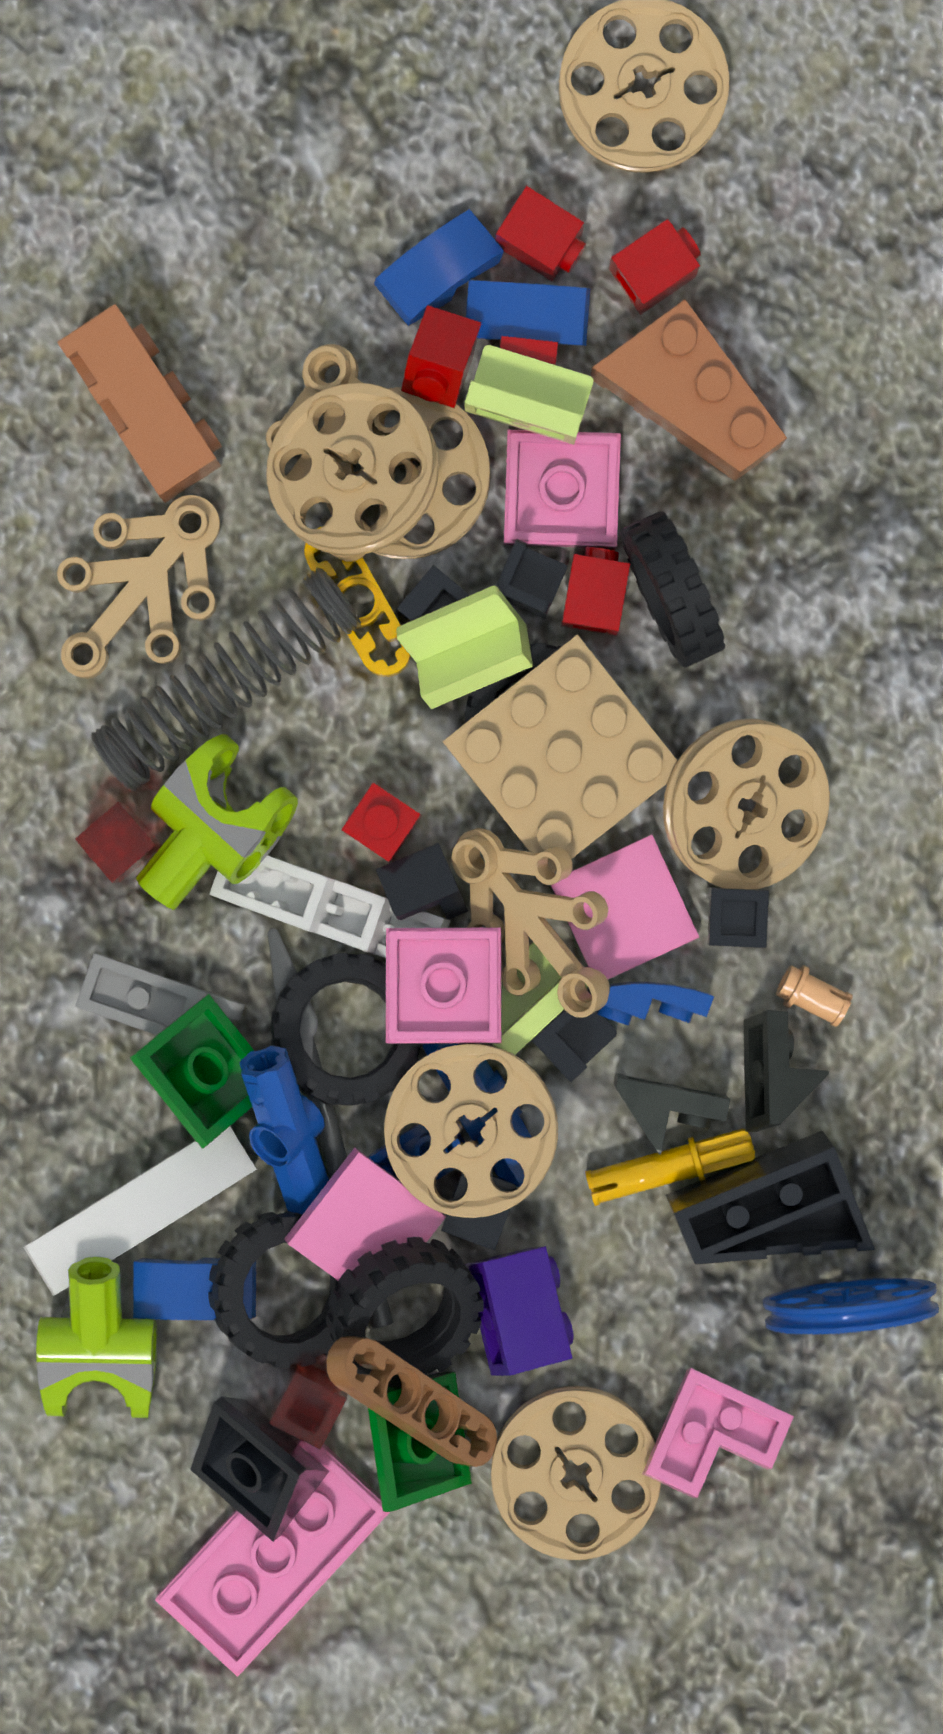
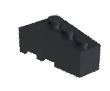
[665,1131,875,1265]

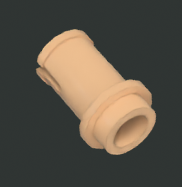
[776,965,853,1027]

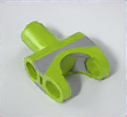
[135,734,298,910]
[36,1257,158,1418]

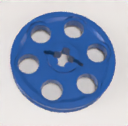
[763,1278,939,1334]

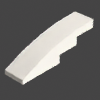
[209,855,450,958]
[23,1126,257,1296]

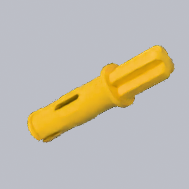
[585,1128,755,1206]

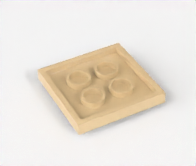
[442,634,677,873]

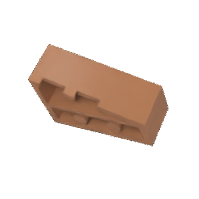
[590,299,787,481]
[57,304,222,503]

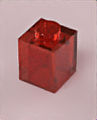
[75,802,162,883]
[269,1364,348,1450]

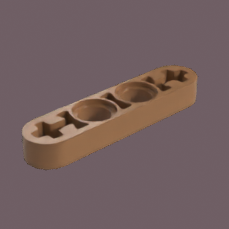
[327,1336,497,1467]

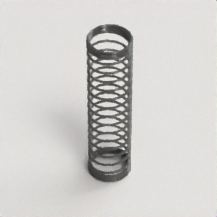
[91,567,361,791]

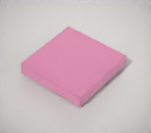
[504,430,621,549]
[551,835,700,979]
[386,928,502,1044]
[284,1147,446,1281]

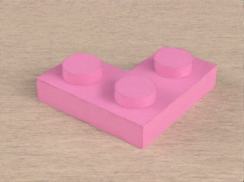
[642,1368,794,1498]

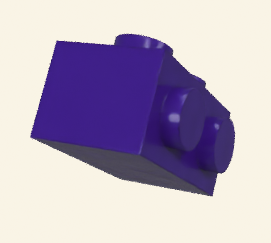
[465,1246,574,1376]

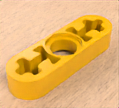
[304,526,411,677]

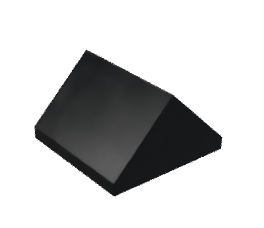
[190,1396,330,1542]

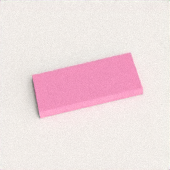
[155,1430,390,1677]

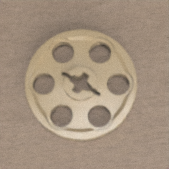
[559,0,729,173]
[266,383,439,556]
[326,387,490,559]
[663,719,830,890]
[384,1044,558,1218]
[491,1386,661,1560]

